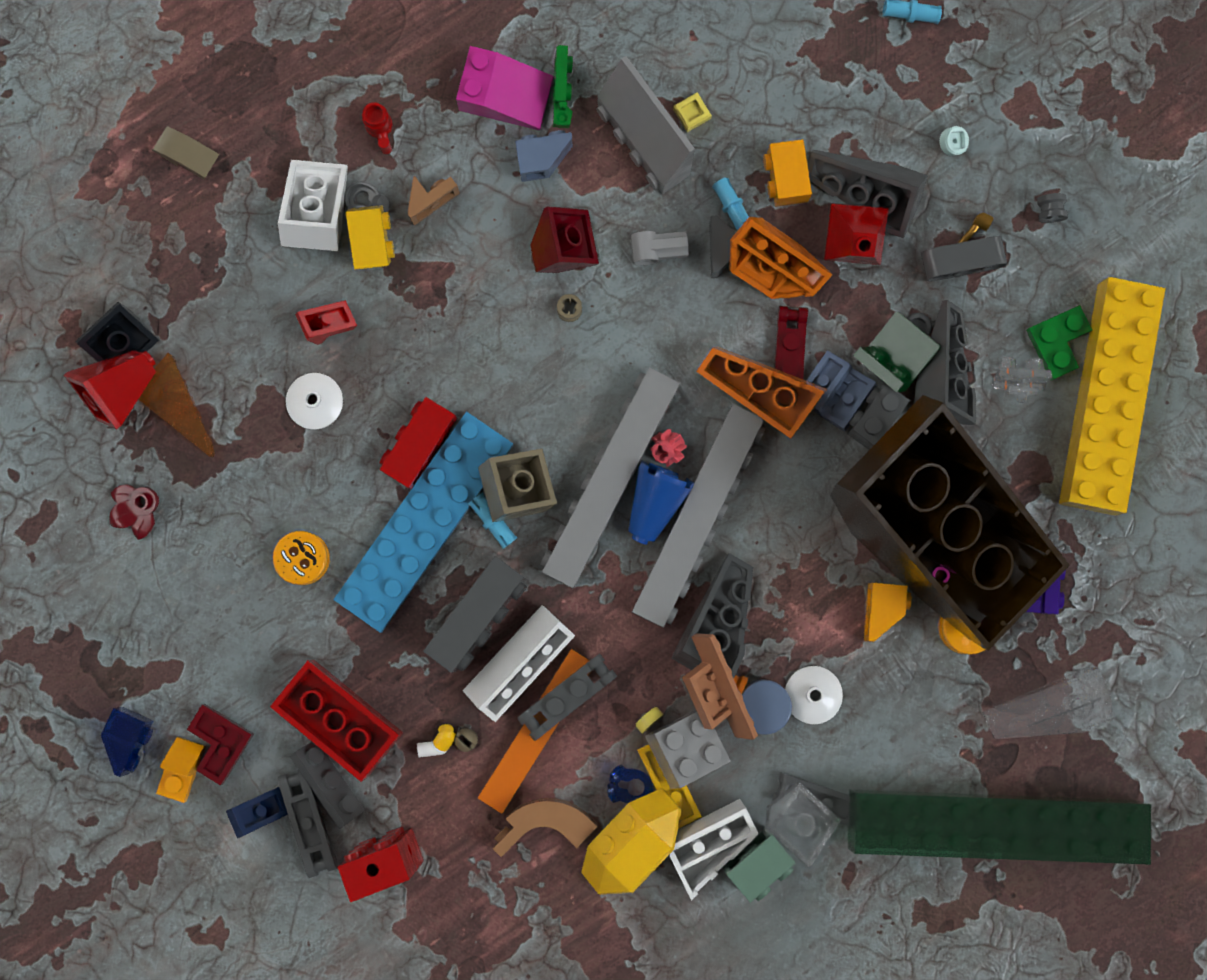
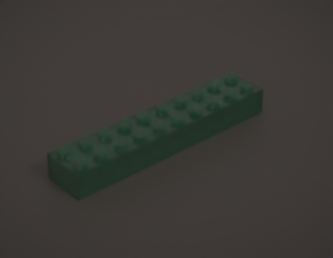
[848,789,1151,865]

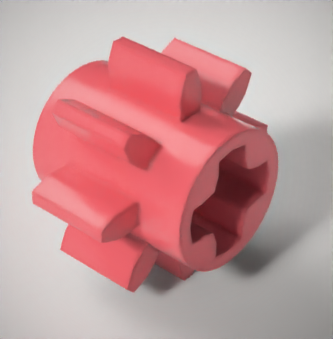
[650,429,687,467]

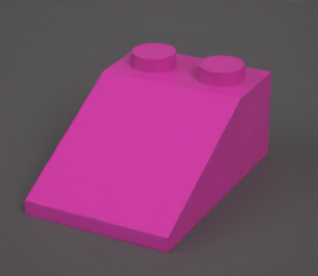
[456,46,554,130]

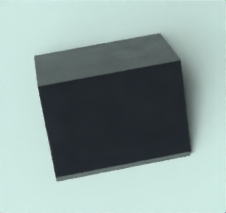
[75,302,159,362]

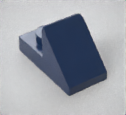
[226,787,288,838]

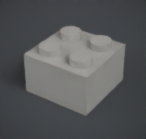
[645,710,731,789]

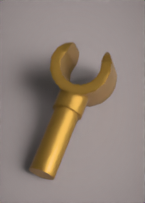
[958,213,994,243]

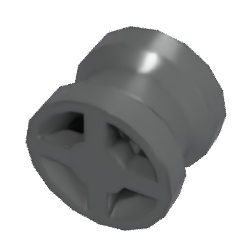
[1037,193,1068,223]

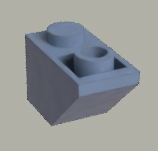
[515,130,573,182]

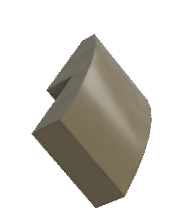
[152,126,219,180]

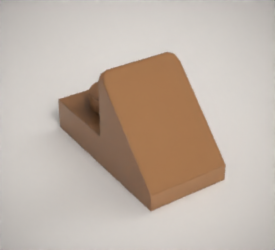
[408,176,460,226]

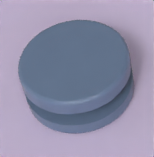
[742,679,792,735]

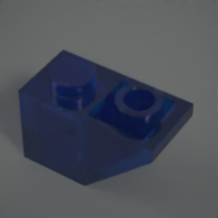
[101,707,153,777]

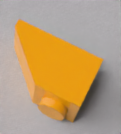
[864,583,912,642]

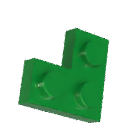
[1026,305,1092,381]

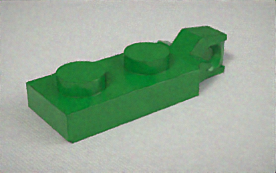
[553,45,573,128]

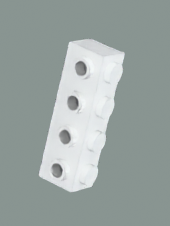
[463,605,575,722]

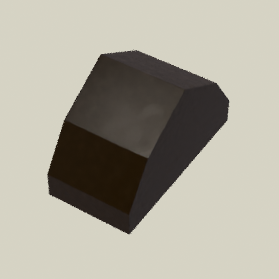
[830,395,1070,651]

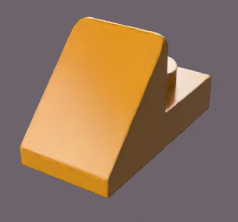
[156,737,205,803]

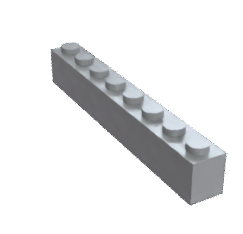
[540,367,680,589]
[632,404,766,628]

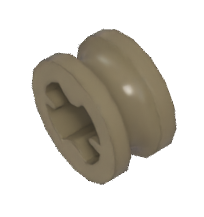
[557,294,582,322]

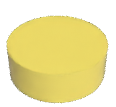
[636,707,664,734]

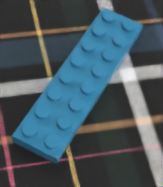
[333,411,514,633]

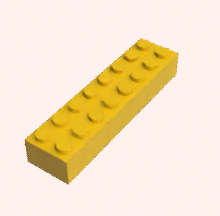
[1059,277,1166,516]

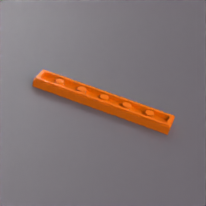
[478,649,591,814]

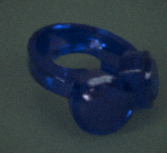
[607,764,653,804]

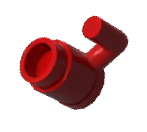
[362,102,393,154]

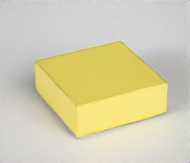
[673,92,712,132]

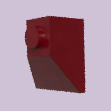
[530,206,599,273]

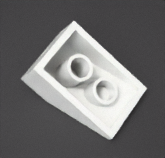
[278,160,348,251]

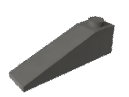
[808,150,928,238]

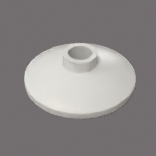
[286,373,343,430]
[785,666,843,724]

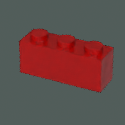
[379,397,458,490]

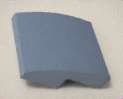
[806,350,877,432]

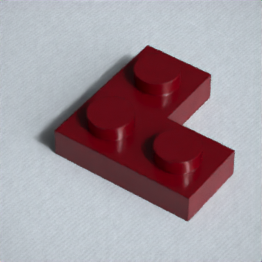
[187,704,254,786]

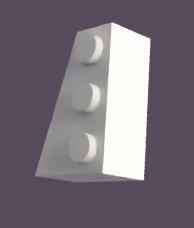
[669,799,758,901]

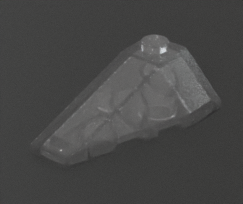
[983,667,1113,739]

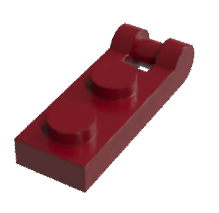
[774,306,808,379]

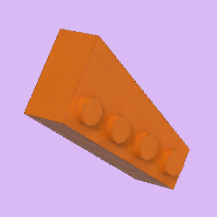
[696,346,827,439]

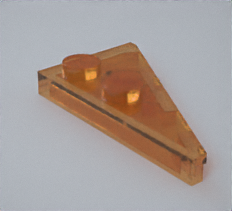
[139,353,216,458]

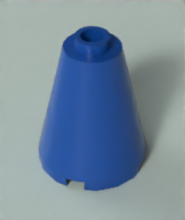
[628,461,694,545]

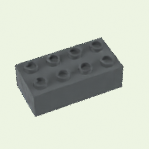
[423,556,527,673]

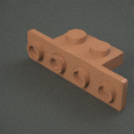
[682,633,758,740]

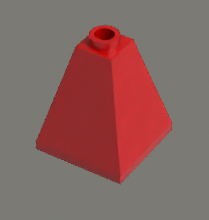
[824,203,888,265]
[63,350,156,430]

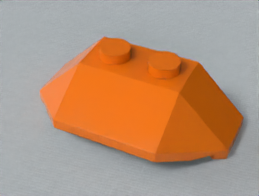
[729,217,832,299]

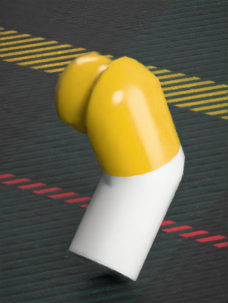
[417,724,456,758]

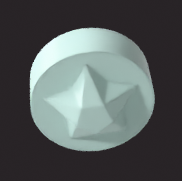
[940,126,969,156]

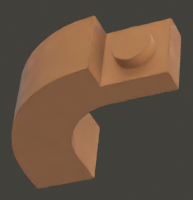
[493,798,598,857]

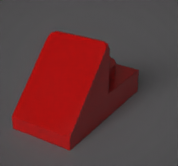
[295,300,357,345]

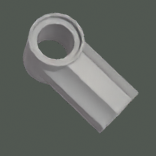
[631,231,689,265]

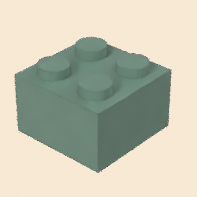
[723,827,796,903]

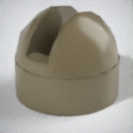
[454,728,478,752]

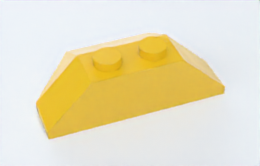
[581,788,681,895]

